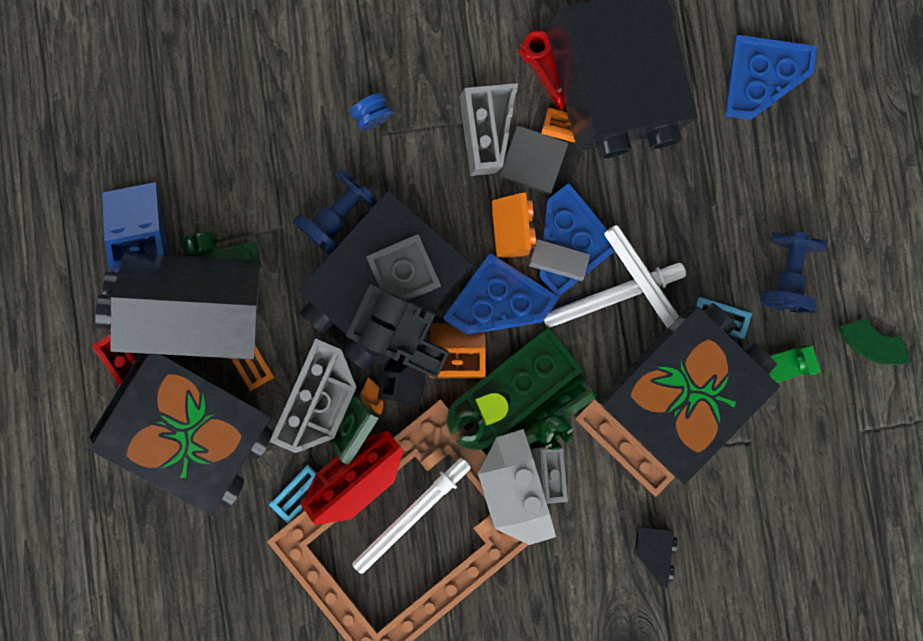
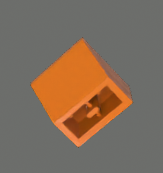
[491,193,536,259]
[429,323,485,378]

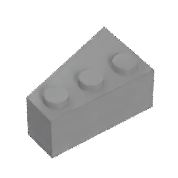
[459,83,518,176]

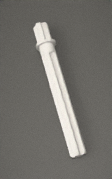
[605,225,679,328]
[544,263,686,328]
[352,458,471,574]

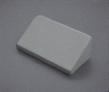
[529,239,590,281]
[530,446,568,504]

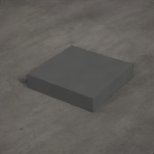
[499,125,568,196]
[366,234,441,301]

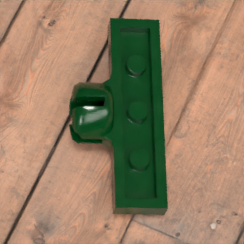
[181,232,263,269]
[504,375,597,450]

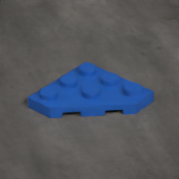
[725,35,817,120]
[539,183,615,297]
[444,253,559,335]

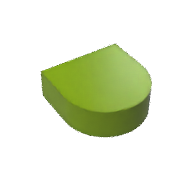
[475,393,508,426]

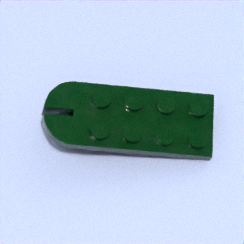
[446,327,583,451]

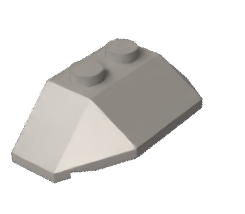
[270,339,357,453]
[478,429,556,545]

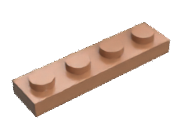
[575,400,675,497]

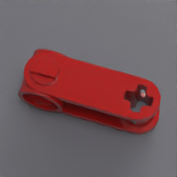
[518,30,565,110]

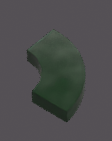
[838,318,910,366]

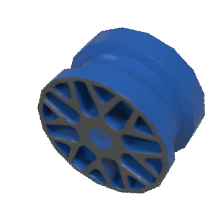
[350,93,393,132]

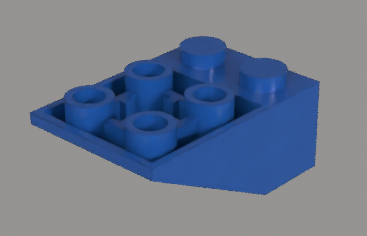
[102,182,170,272]

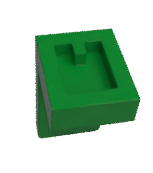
[769,345,821,383]

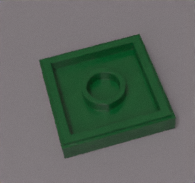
[330,391,379,465]

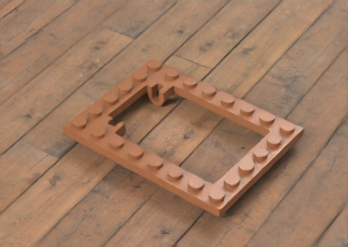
[267,399,528,641]

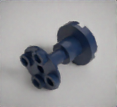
[292,168,377,255]
[760,232,828,314]

